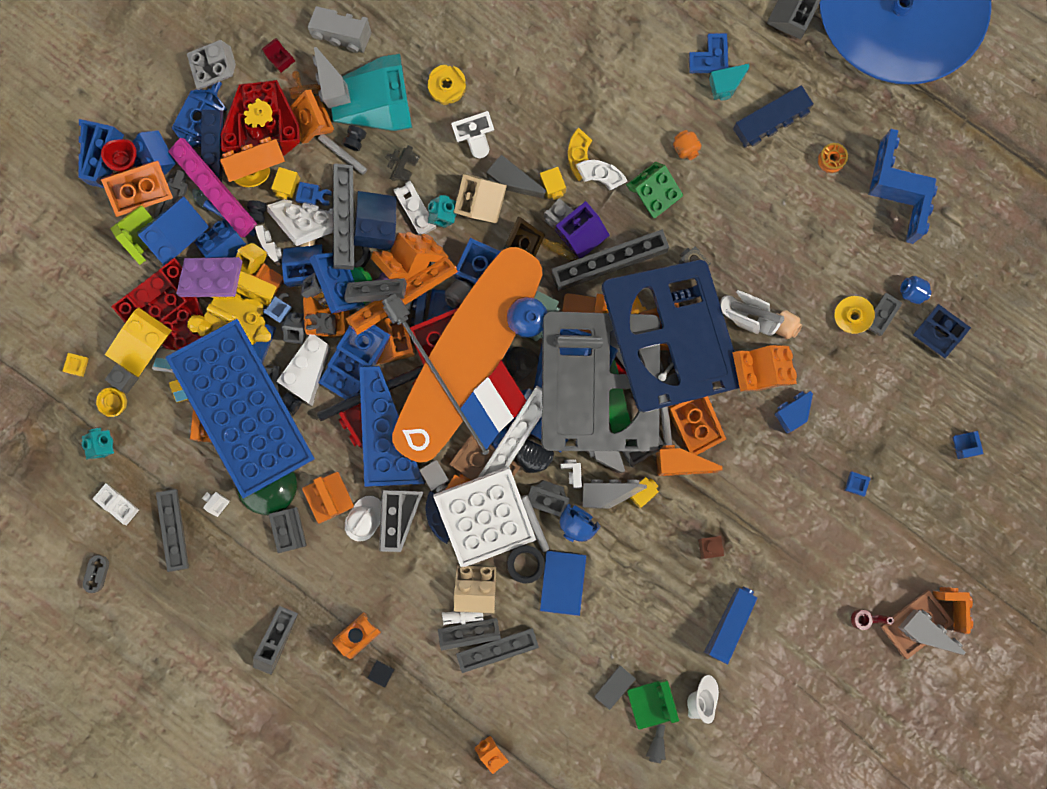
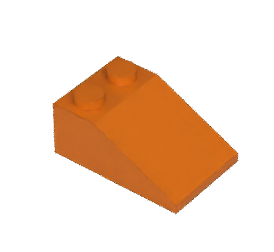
[101,160,173,217]
[668,397,726,455]
[656,445,722,476]

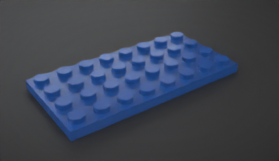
[165,319,315,499]

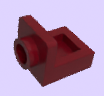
[262,38,295,73]

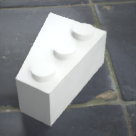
[277,335,331,406]

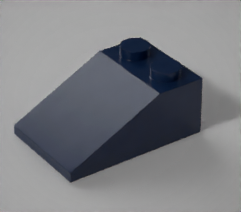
[354,191,396,250]

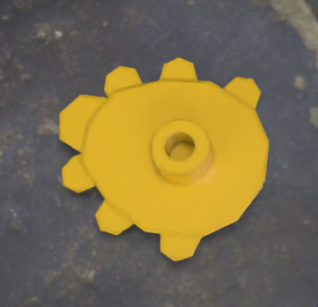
[244,99,273,128]

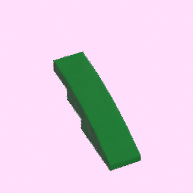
[609,360,630,440]

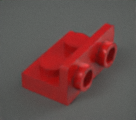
[338,404,363,448]

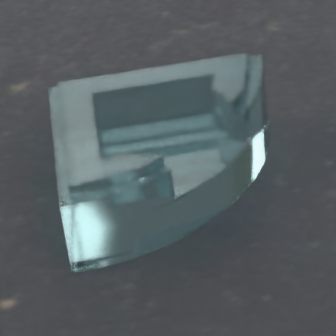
[193,189,211,211]

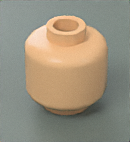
[775,310,802,339]

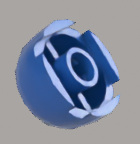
[507,297,547,337]
[559,504,601,542]

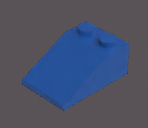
[137,196,209,266]

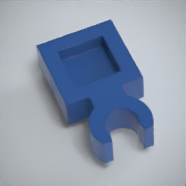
[296,182,332,206]

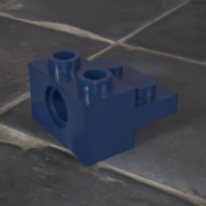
[913,304,971,359]

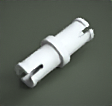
[442,611,483,625]

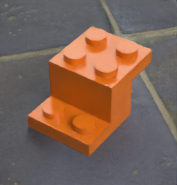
[371,232,449,281]
[733,345,797,392]

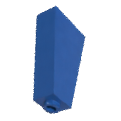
[704,586,757,665]

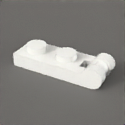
[393,181,437,235]

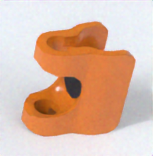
[332,612,381,659]

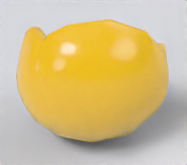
[96,387,127,417]

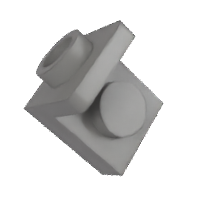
[544,199,574,228]

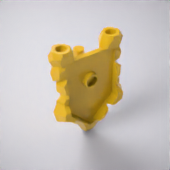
[187,293,271,345]

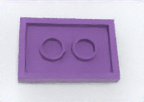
[177,257,242,297]

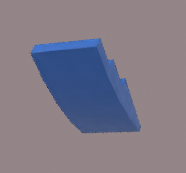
[318,325,391,400]

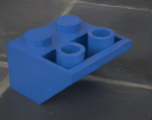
[131,130,176,175]
[194,219,247,258]
[282,244,323,287]

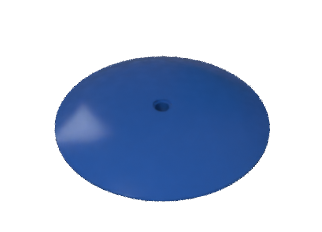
[819,0,991,85]

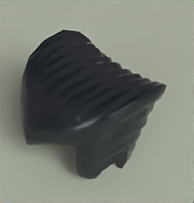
[516,439,554,473]

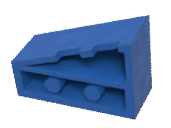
[78,119,124,188]

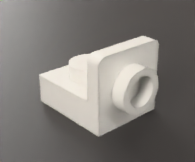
[561,460,582,489]

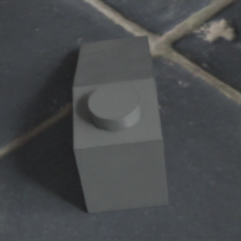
[486,155,546,199]
[253,606,298,675]

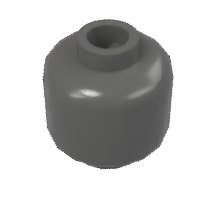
[445,280,473,309]

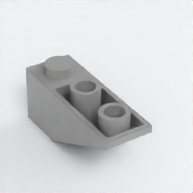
[312,47,351,108]
[583,480,647,509]
[898,610,966,655]

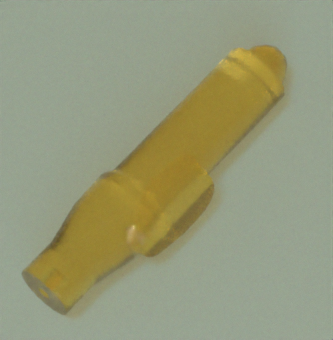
[543,239,577,262]

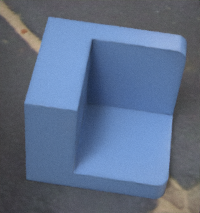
[263,296,292,323]

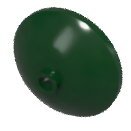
[237,471,297,515]

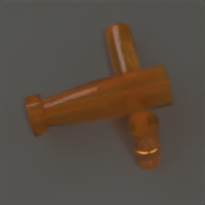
[289,71,321,99]

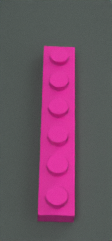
[168,138,257,237]

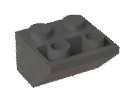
[767,0,821,40]

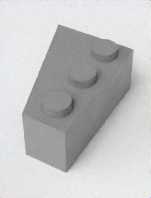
[308,6,372,53]
[379,490,423,552]

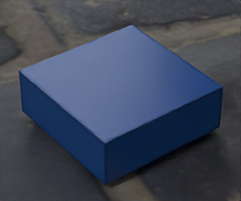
[844,472,870,497]

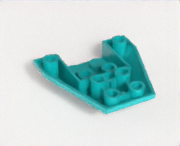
[331,54,412,131]

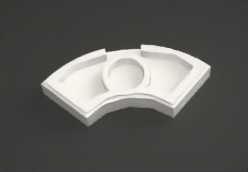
[576,160,627,191]

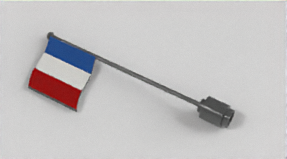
[382,294,527,455]

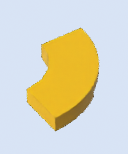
[568,127,592,182]

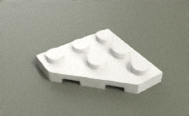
[267,199,333,246]

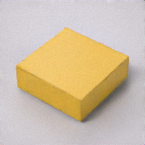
[62,353,89,377]

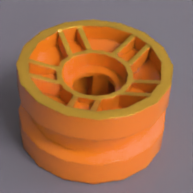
[818,143,848,173]

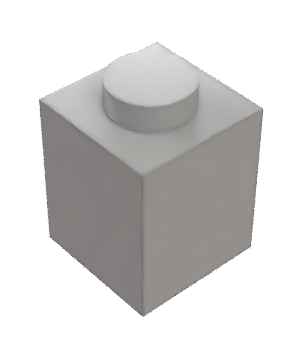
[420,460,450,493]

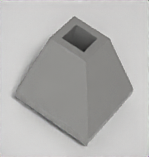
[187,40,236,90]

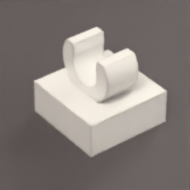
[202,492,230,517]

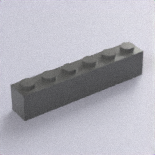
[551,229,669,292]

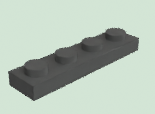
[156,489,189,572]
[456,628,539,673]

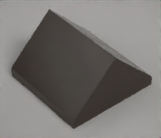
[503,217,545,257]

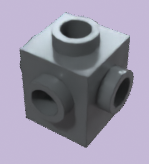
[281,312,307,344]

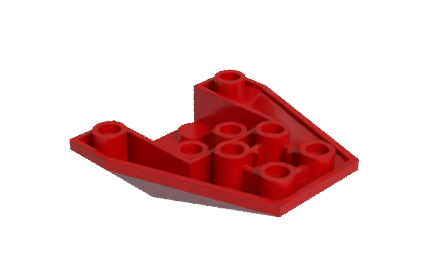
[221,80,300,156]
[111,258,204,351]

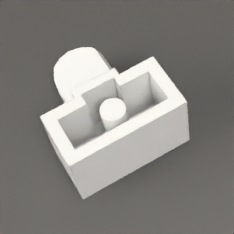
[451,111,494,158]

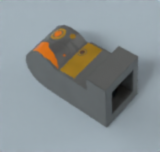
[301,273,328,308]

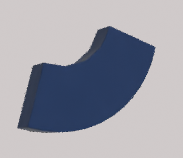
[425,491,450,544]

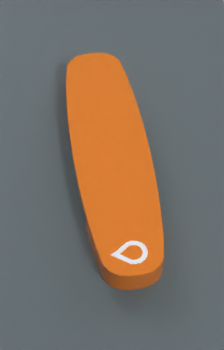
[392,247,542,462]

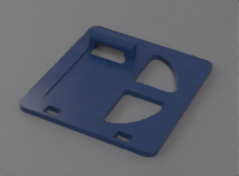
[602,260,740,412]

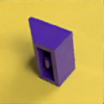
[555,201,610,259]

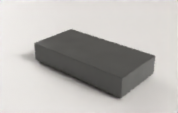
[594,665,635,710]

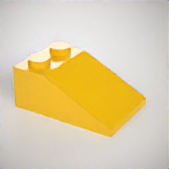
[105,307,172,377]

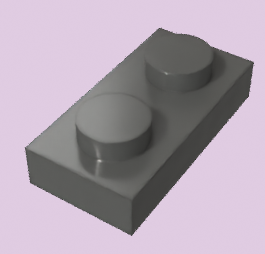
[868,293,902,336]

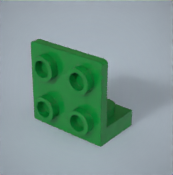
[626,161,683,218]
[627,679,679,730]

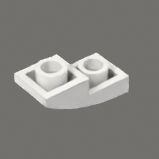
[255,225,283,266]

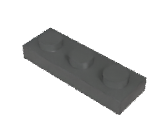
[344,278,407,303]
[438,618,501,651]

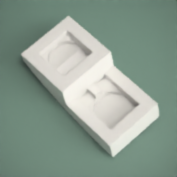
[93,483,139,526]

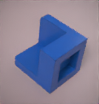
[953,431,984,459]

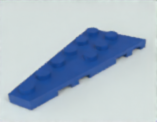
[359,366,424,487]

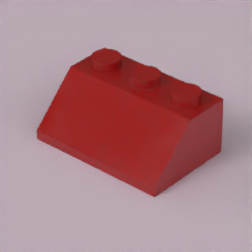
[410,308,458,366]

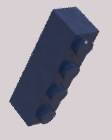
[733,85,814,148]

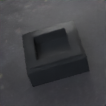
[367,660,395,688]

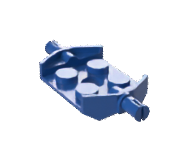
[172,82,227,147]

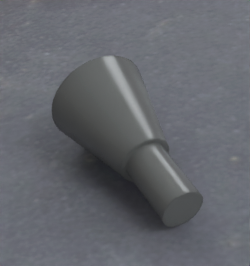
[646,724,666,764]

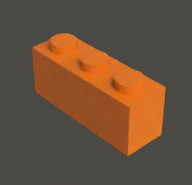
[219,137,285,182]

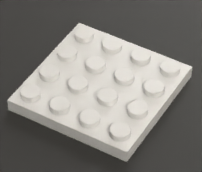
[433,466,536,567]

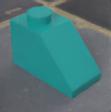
[709,64,750,101]

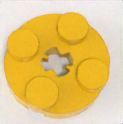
[428,65,466,105]

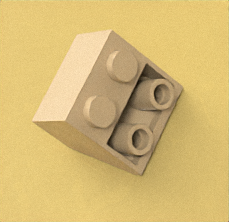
[454,174,507,223]
[454,565,497,613]

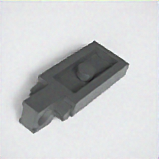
[154,170,188,218]

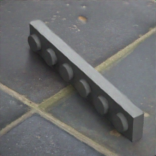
[333,164,354,270]

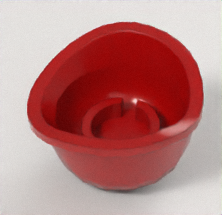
[101,139,136,171]

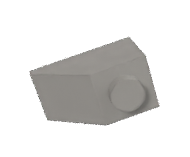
[588,433,625,474]

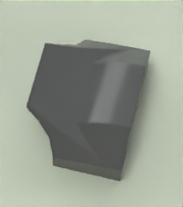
[528,480,570,517]

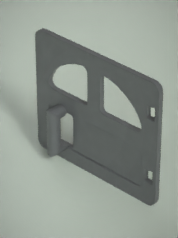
[541,312,660,451]

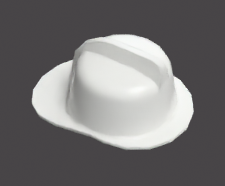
[345,496,381,541]
[687,675,719,724]

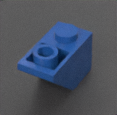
[774,391,813,434]

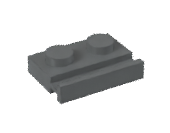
[269,507,307,553]

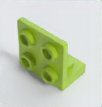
[110,205,154,265]

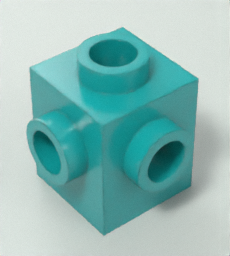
[428,195,457,228]
[82,428,114,460]

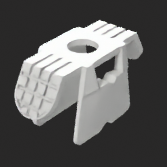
[720,290,781,336]

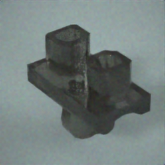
[385,145,420,182]

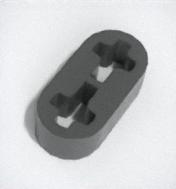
[83,555,109,593]

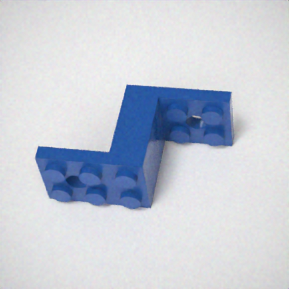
[868,129,938,244]

